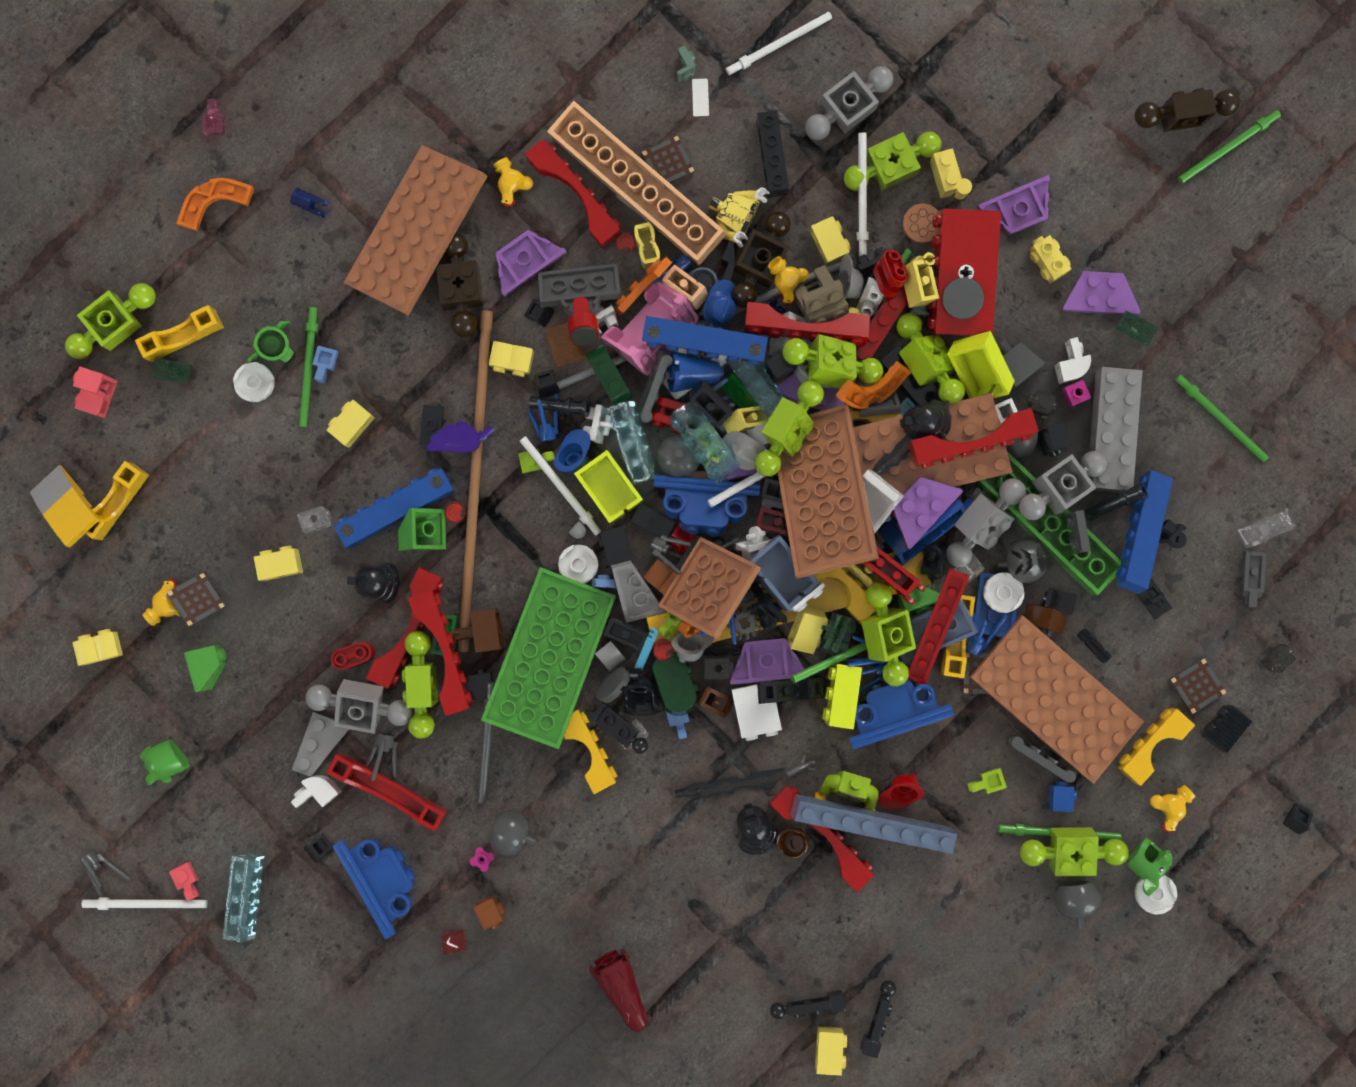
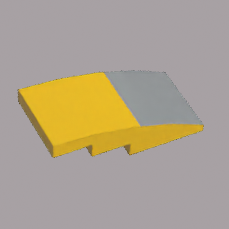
[30,465,100,547]

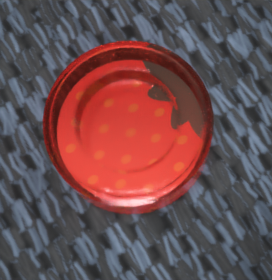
[616,232,636,253]
[445,502,466,523]
[653,639,674,660]

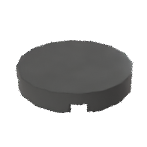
[942,277,984,319]
[596,667,630,703]

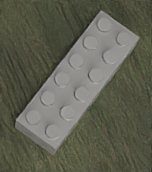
[1088,367,1143,493]

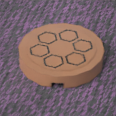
[902,203,938,244]

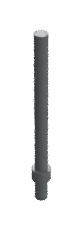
[477,682,495,803]

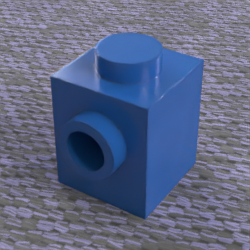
[1048,781,1077,812]

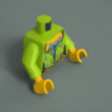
[814,771,878,811]

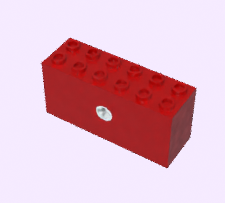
[926,209,1001,336]

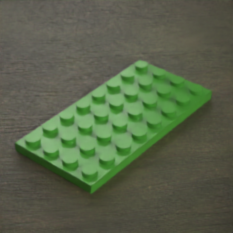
[481,567,616,750]

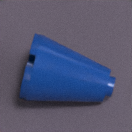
[667,351,724,392]

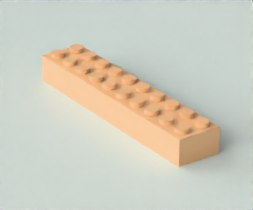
[547,101,726,266]

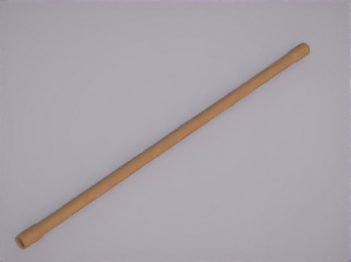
[457,310,493,652]

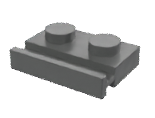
[1066,510,1091,554]

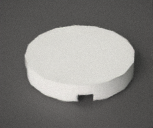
[233,362,275,402]
[558,545,599,584]
[983,573,1024,613]
[1135,875,1177,915]

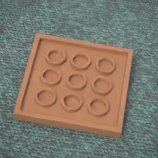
[658,537,761,640]

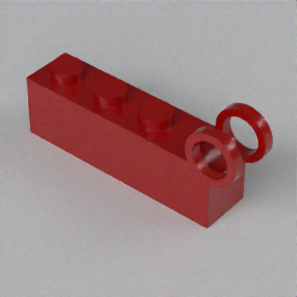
[861,547,926,605]

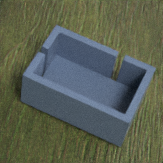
[748,535,820,610]

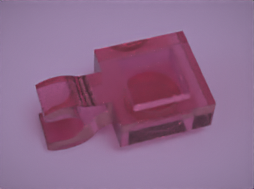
[202,99,225,135]

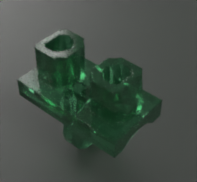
[1116,310,1158,346]
[151,358,192,385]
[821,614,857,653]

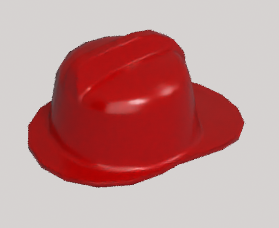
[878,773,924,810]

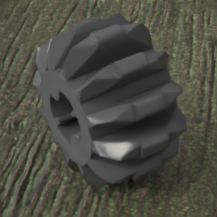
[727,606,761,640]

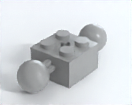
[805,66,893,140]
[1019,451,1107,520]
[946,478,1026,567]
[305,679,413,734]

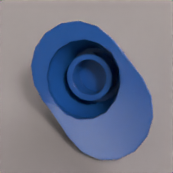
[703,279,737,328]
[554,429,591,475]

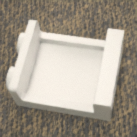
[863,470,904,534]
[731,681,782,741]

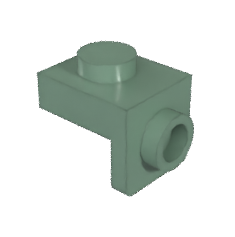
[677,45,696,82]

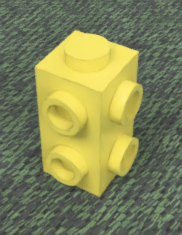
[1029,235,1071,284]

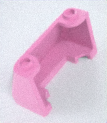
[601,282,698,375]

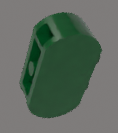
[585,344,632,407]
[652,653,699,716]

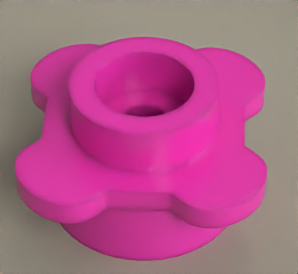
[470,847,494,872]

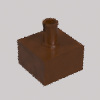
[454,608,505,653]

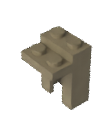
[794,265,849,323]

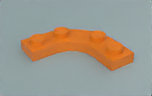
[176,178,254,232]
[614,257,672,316]
[836,361,911,409]

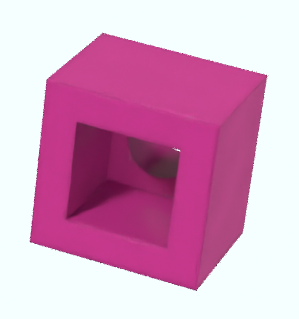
[1061,380,1091,408]

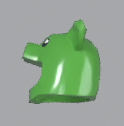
[247,321,294,363]
[139,739,190,786]
[1126,837,1173,896]

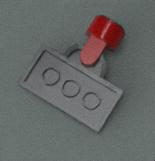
[538,263,621,346]

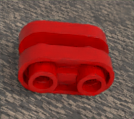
[873,250,908,297]
[651,397,695,434]
[331,642,376,670]

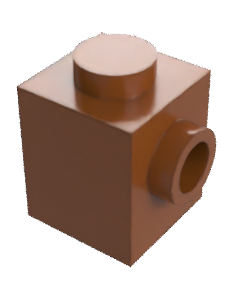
[473,895,506,930]

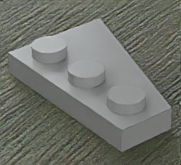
[611,560,665,623]
[292,712,350,777]

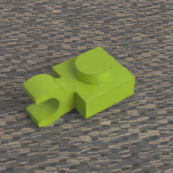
[518,449,555,474]
[658,613,682,641]
[967,768,1007,794]

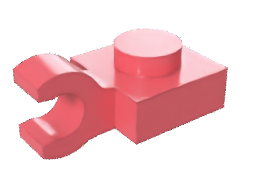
[169,862,199,901]

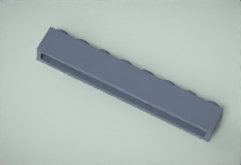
[790,794,957,854]

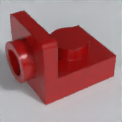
[669,524,696,554]

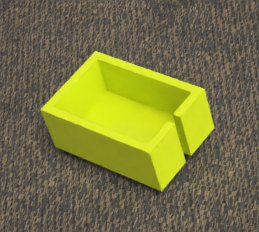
[947,331,1015,398]
[574,450,643,525]
[822,664,862,729]

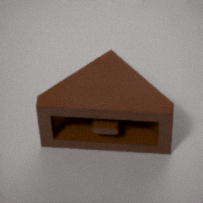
[1024,604,1067,634]
[697,685,734,718]

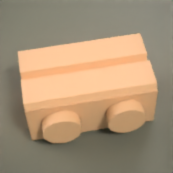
[662,265,709,310]

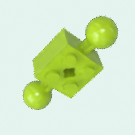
[844,131,942,191]
[65,283,156,359]
[896,313,965,404]
[782,334,883,389]
[755,380,824,477]
[861,582,916,686]
[402,631,438,739]
[1020,827,1129,876]

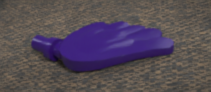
[427,421,495,453]

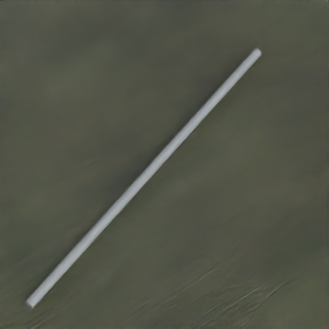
[557,260,853,389]

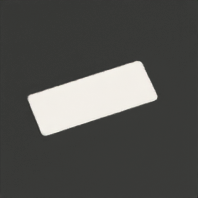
[692,79,709,116]

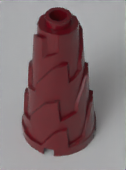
[589,949,648,1032]

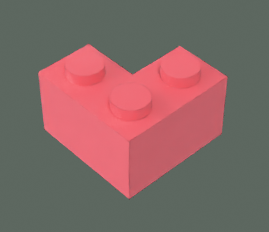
[73,367,118,418]

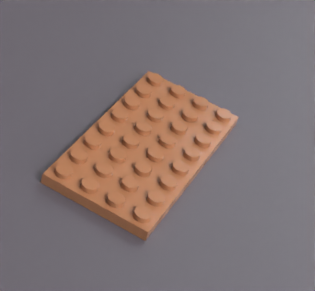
[344,145,488,316]
[854,393,1012,494]
[778,404,879,579]
[969,615,1144,784]

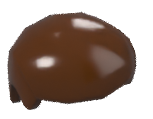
[776,827,809,859]

